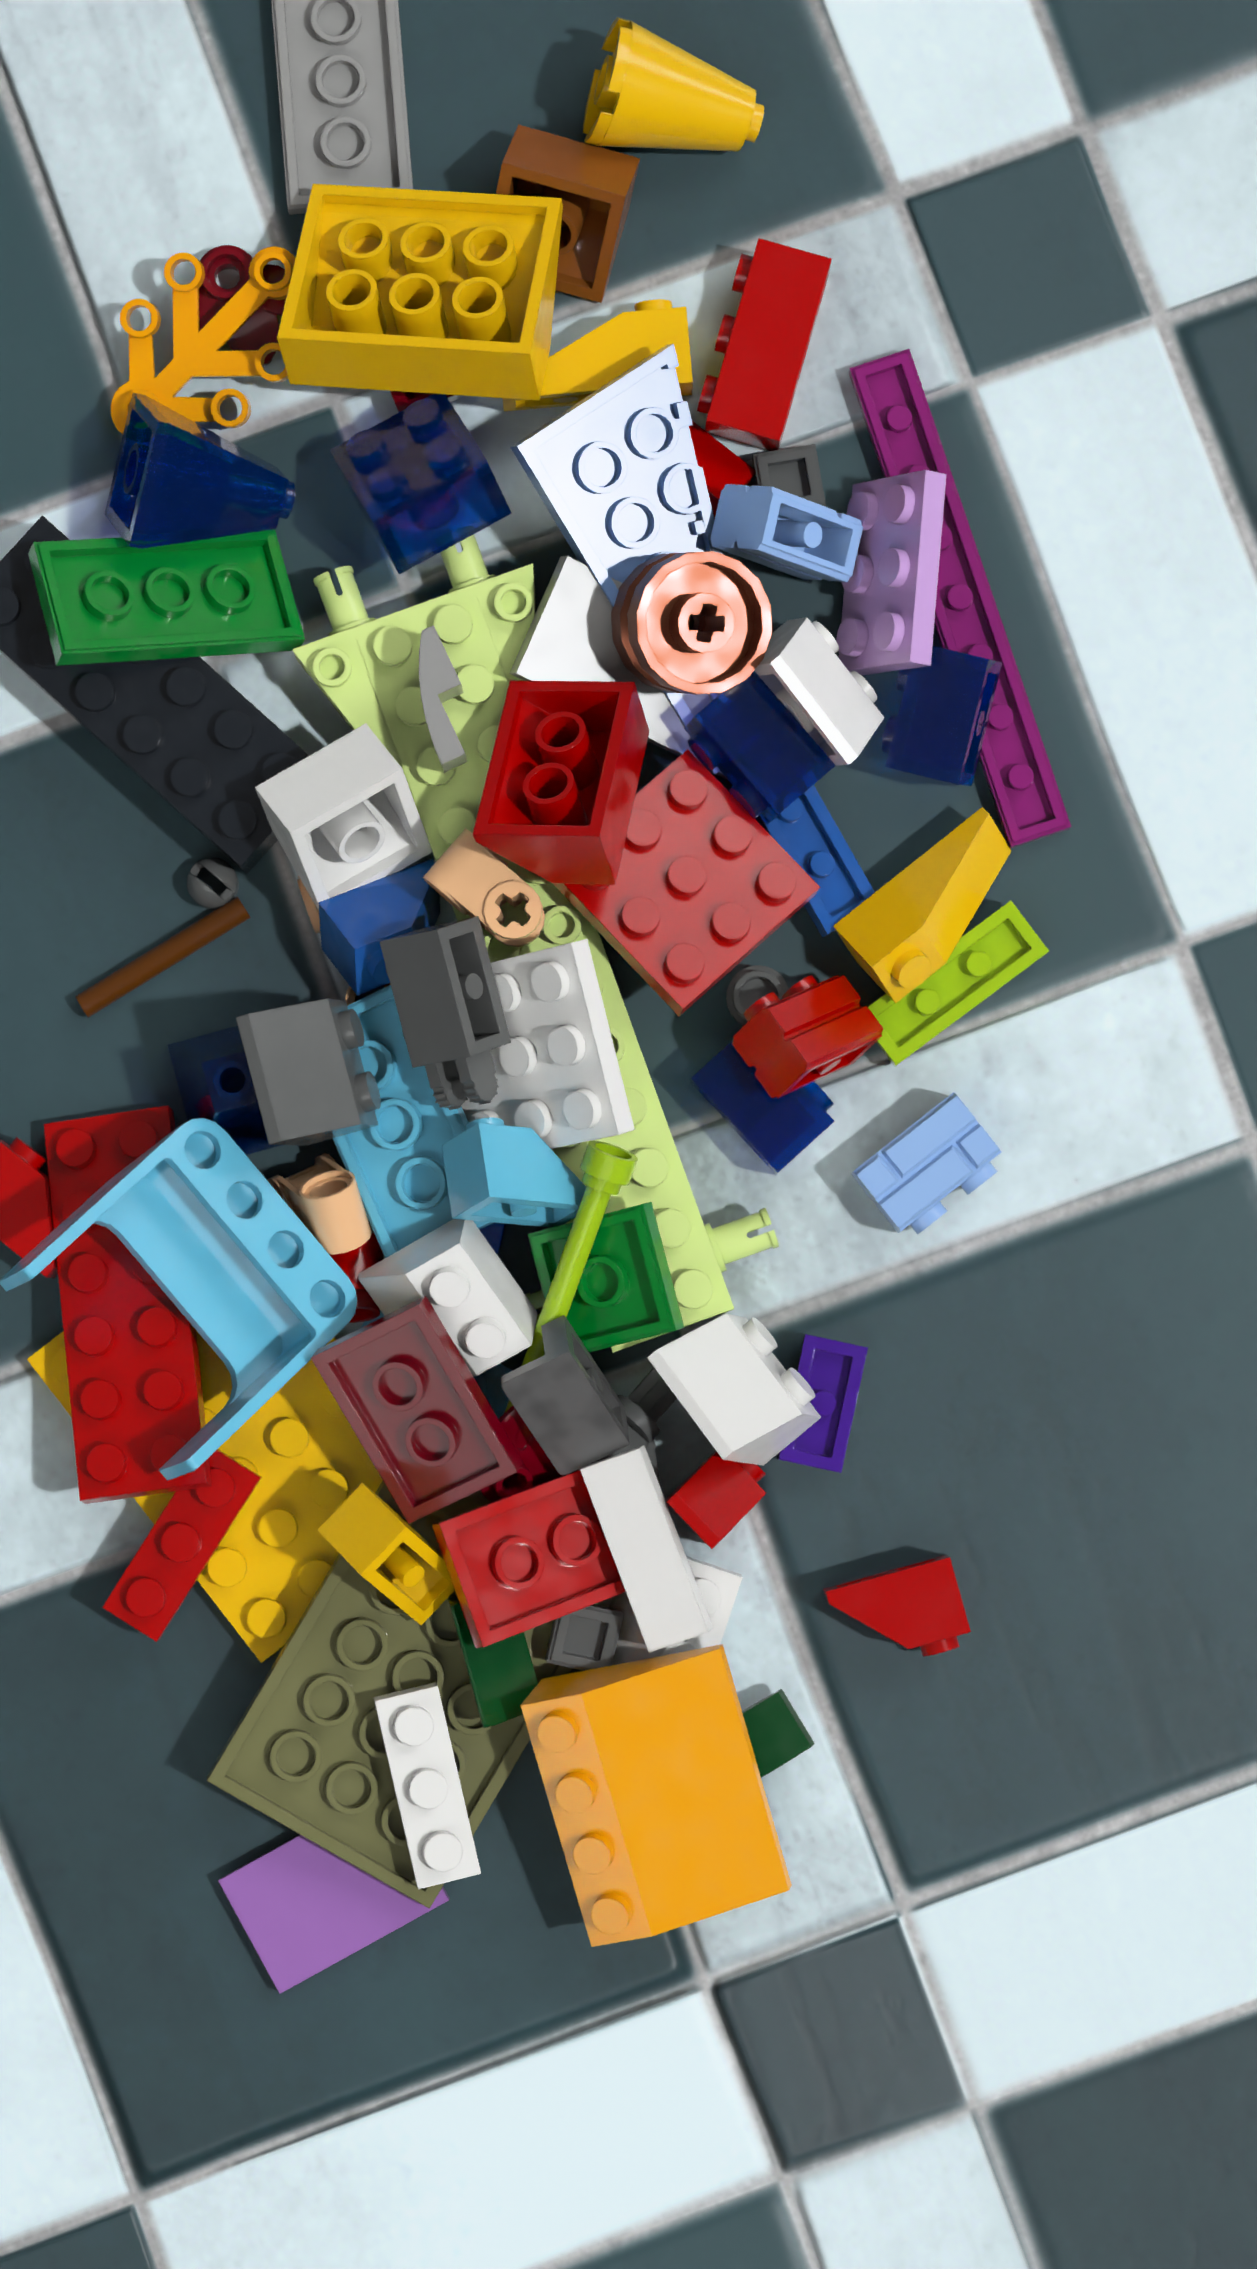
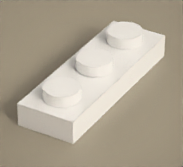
[373,1682,481,1889]

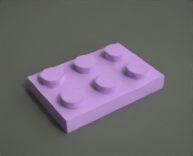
[836,470,947,675]

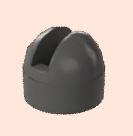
[187,857,239,910]

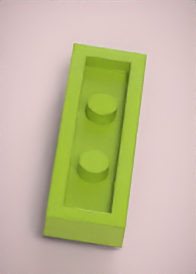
[868,900,1049,1067]

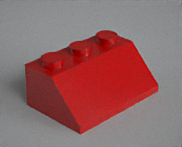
[473,680,649,885]

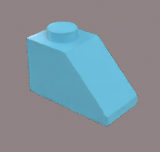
[442,1117,586,1228]

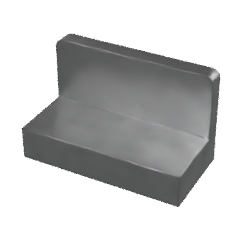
[501,1315,630,1475]

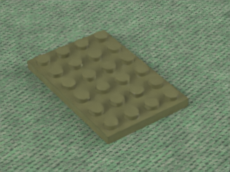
[206,1481,615,1909]

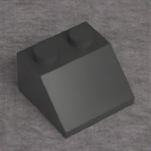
[236,998,381,1146]

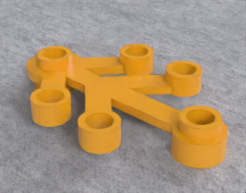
[111,246,296,442]

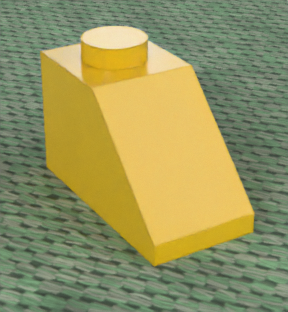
[317,1483,455,1625]

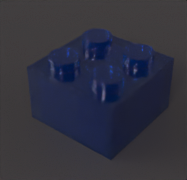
[330,394,512,574]

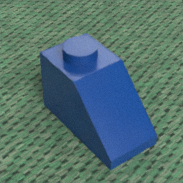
[319,859,440,995]

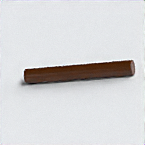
[75,896,251,1018]

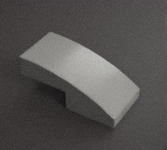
[419,625,468,773]

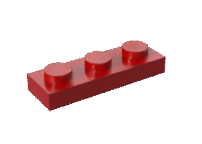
[102,1449,262,1642]

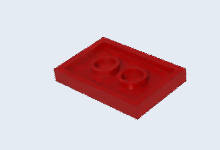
[432,1468,626,1648]

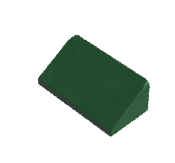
[447,1596,538,1728]

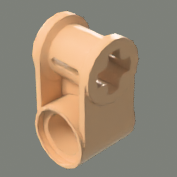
[423,829,545,947]
[267,1153,372,1255]

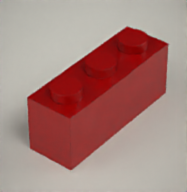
[697,238,832,451]

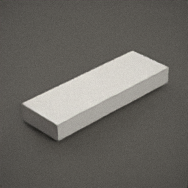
[580,1445,713,1652]

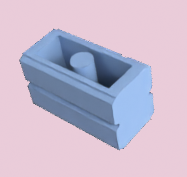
[710,484,863,582]
[851,1092,1001,1235]

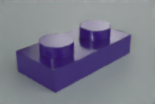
[778,1334,868,1473]

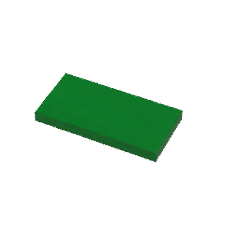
[28,530,305,666]

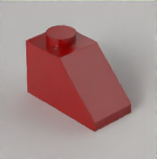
[0,1137,58,1279]
[666,1450,766,1549]
[823,1555,971,1657]

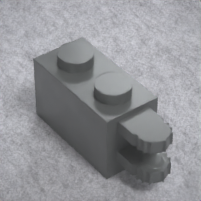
[380,916,511,1110]

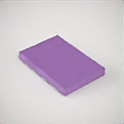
[218,1834,450,1994]

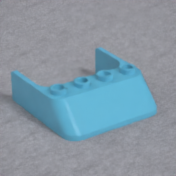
[0,1118,357,1480]

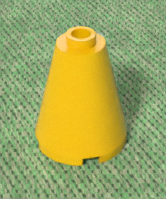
[583,17,764,152]

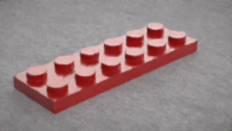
[44,1105,212,1504]

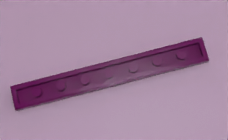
[849,349,1071,849]

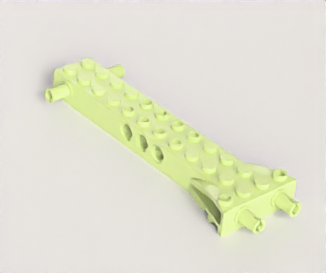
[292,523,779,1353]

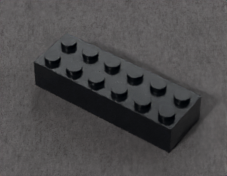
[0,515,310,874]

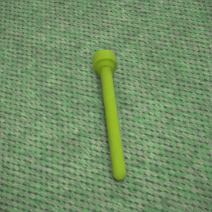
[504,1141,638,1413]

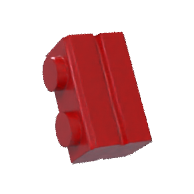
[732,975,883,1098]

